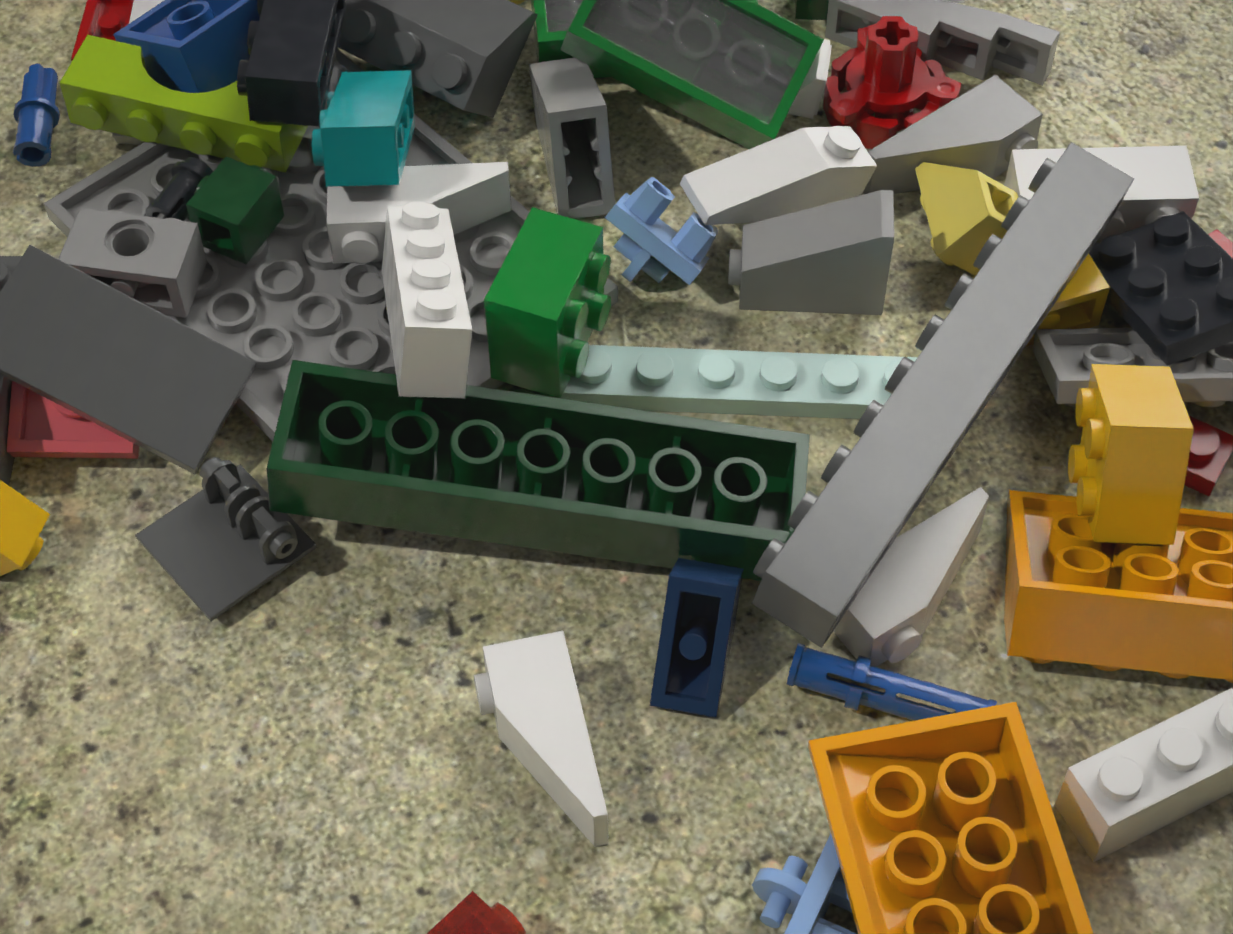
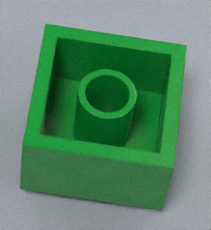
[484,207,611,398]

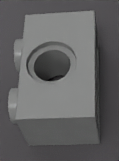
[59,208,207,318]

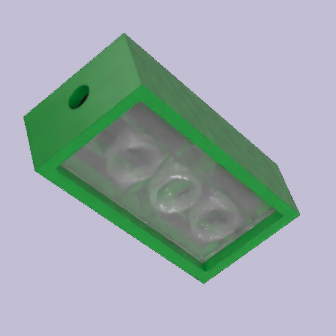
[560,0,824,149]

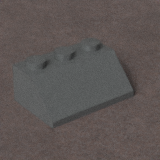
[338,0,538,118]

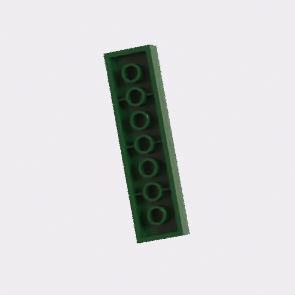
[266,360,810,581]

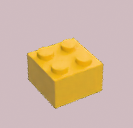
[1068,364,1194,545]

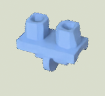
[605,177,719,285]
[752,834,857,934]

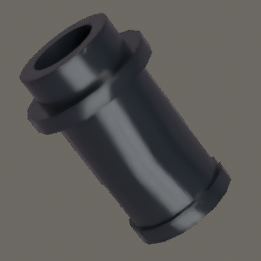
[146,157,213,221]

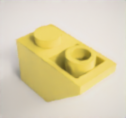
[915,162,1018,276]

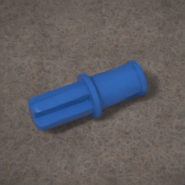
[13,63,60,167]

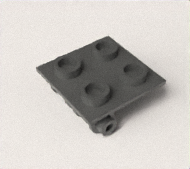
[135,457,317,622]

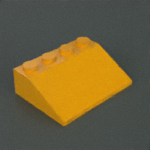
[1004,490,1233,683]
[808,702,1094,934]

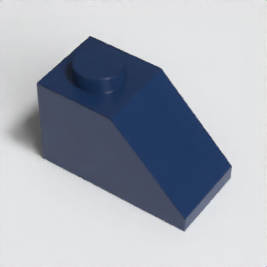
[650,558,744,717]

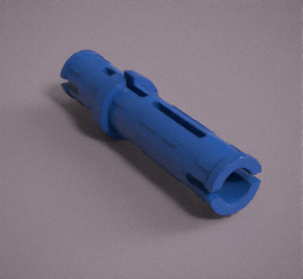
[786,643,997,721]

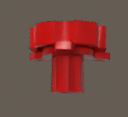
[823,16,961,149]

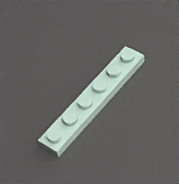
[561,345,918,419]

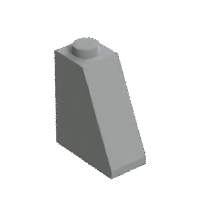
[529,58,615,219]
[728,190,894,315]

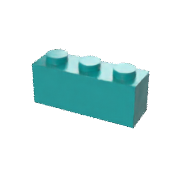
[312,70,415,187]

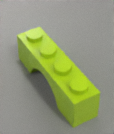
[59,35,308,173]

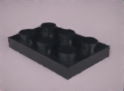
[1089,211,1233,366]

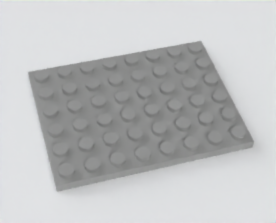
[44,49,618,441]

